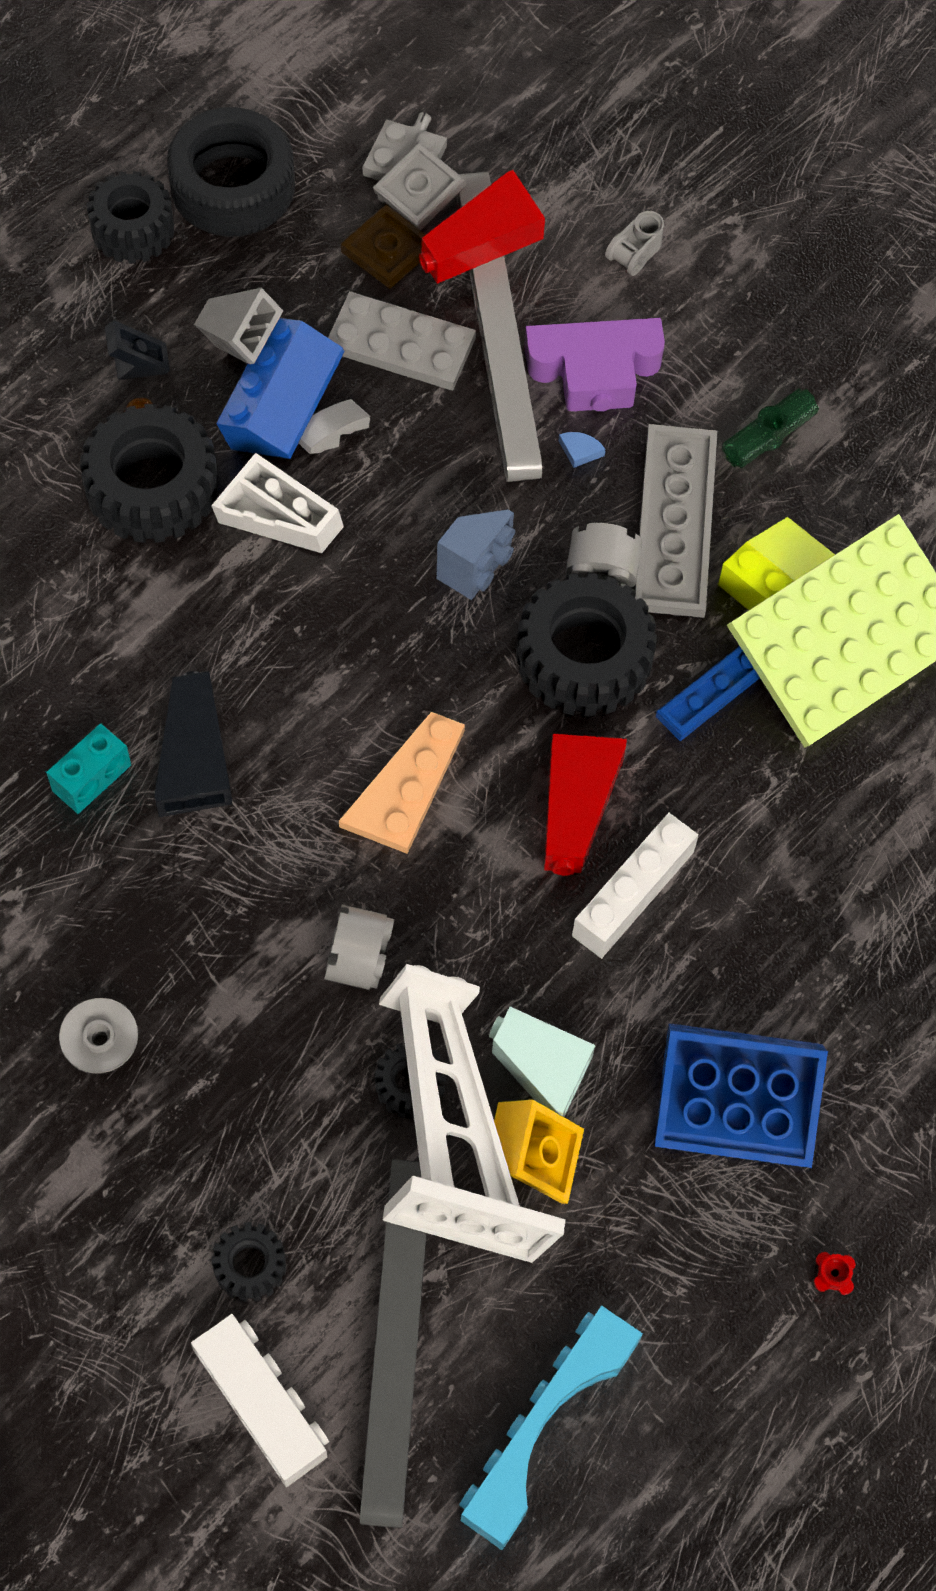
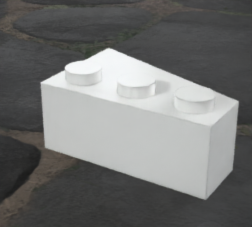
[212,453,344,553]

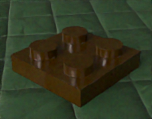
[341,205,426,289]

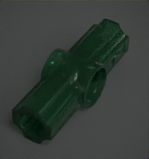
[722,388,819,469]

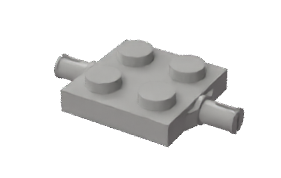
[362,112,447,204]

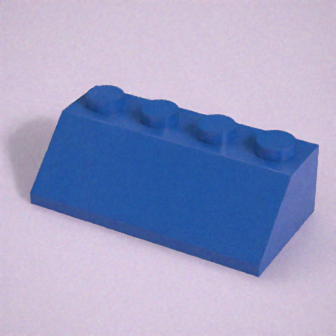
[216,318,345,459]

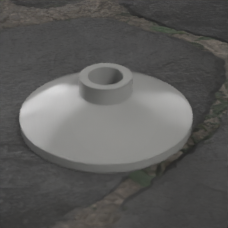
[59,998,138,1074]

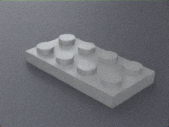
[328,291,476,391]

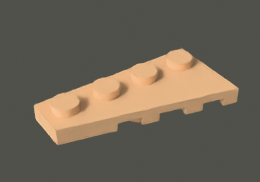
[339,712,465,854]

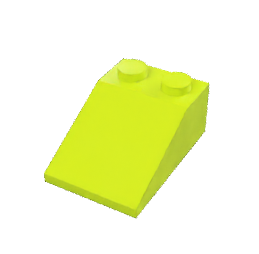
[718,517,835,610]

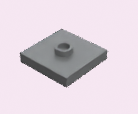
[373,142,466,230]

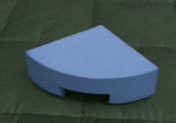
[559,432,605,468]

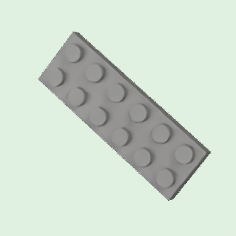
[635,424,717,618]

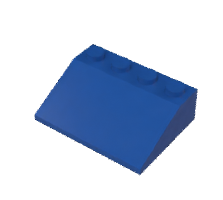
[655,1023,828,1168]

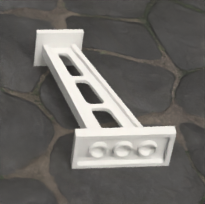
[379,964,565,1263]

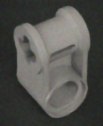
[605,211,664,276]

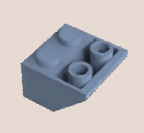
[437,509,515,600]

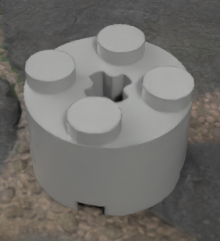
[566,523,642,588]
[324,904,394,990]

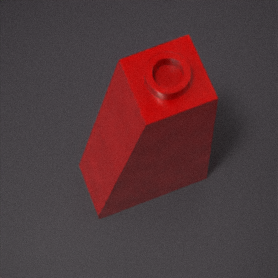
[419,170,545,284]
[544,734,627,876]

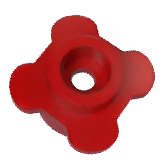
[814,1252,856,1295]

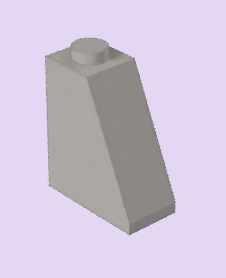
[194,288,283,364]

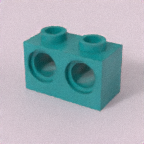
[46,723,131,814]

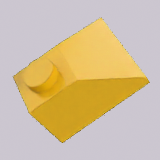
[494,1100,584,1204]

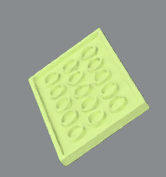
[727,514,936,748]

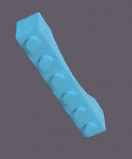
[459,1305,643,1550]

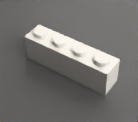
[572,813,698,959]
[191,1314,329,1487]

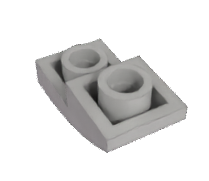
[298,399,370,454]

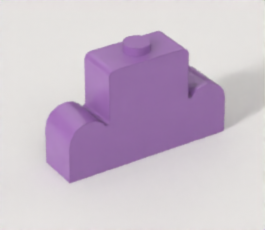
[524,318,665,411]

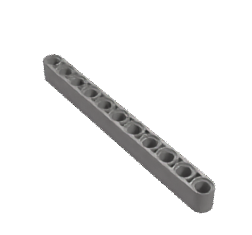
[456,172,542,482]

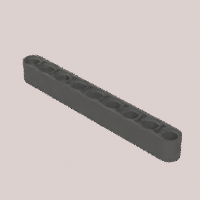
[360,1159,426,1528]

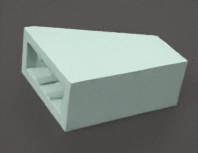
[489,1007,595,1117]

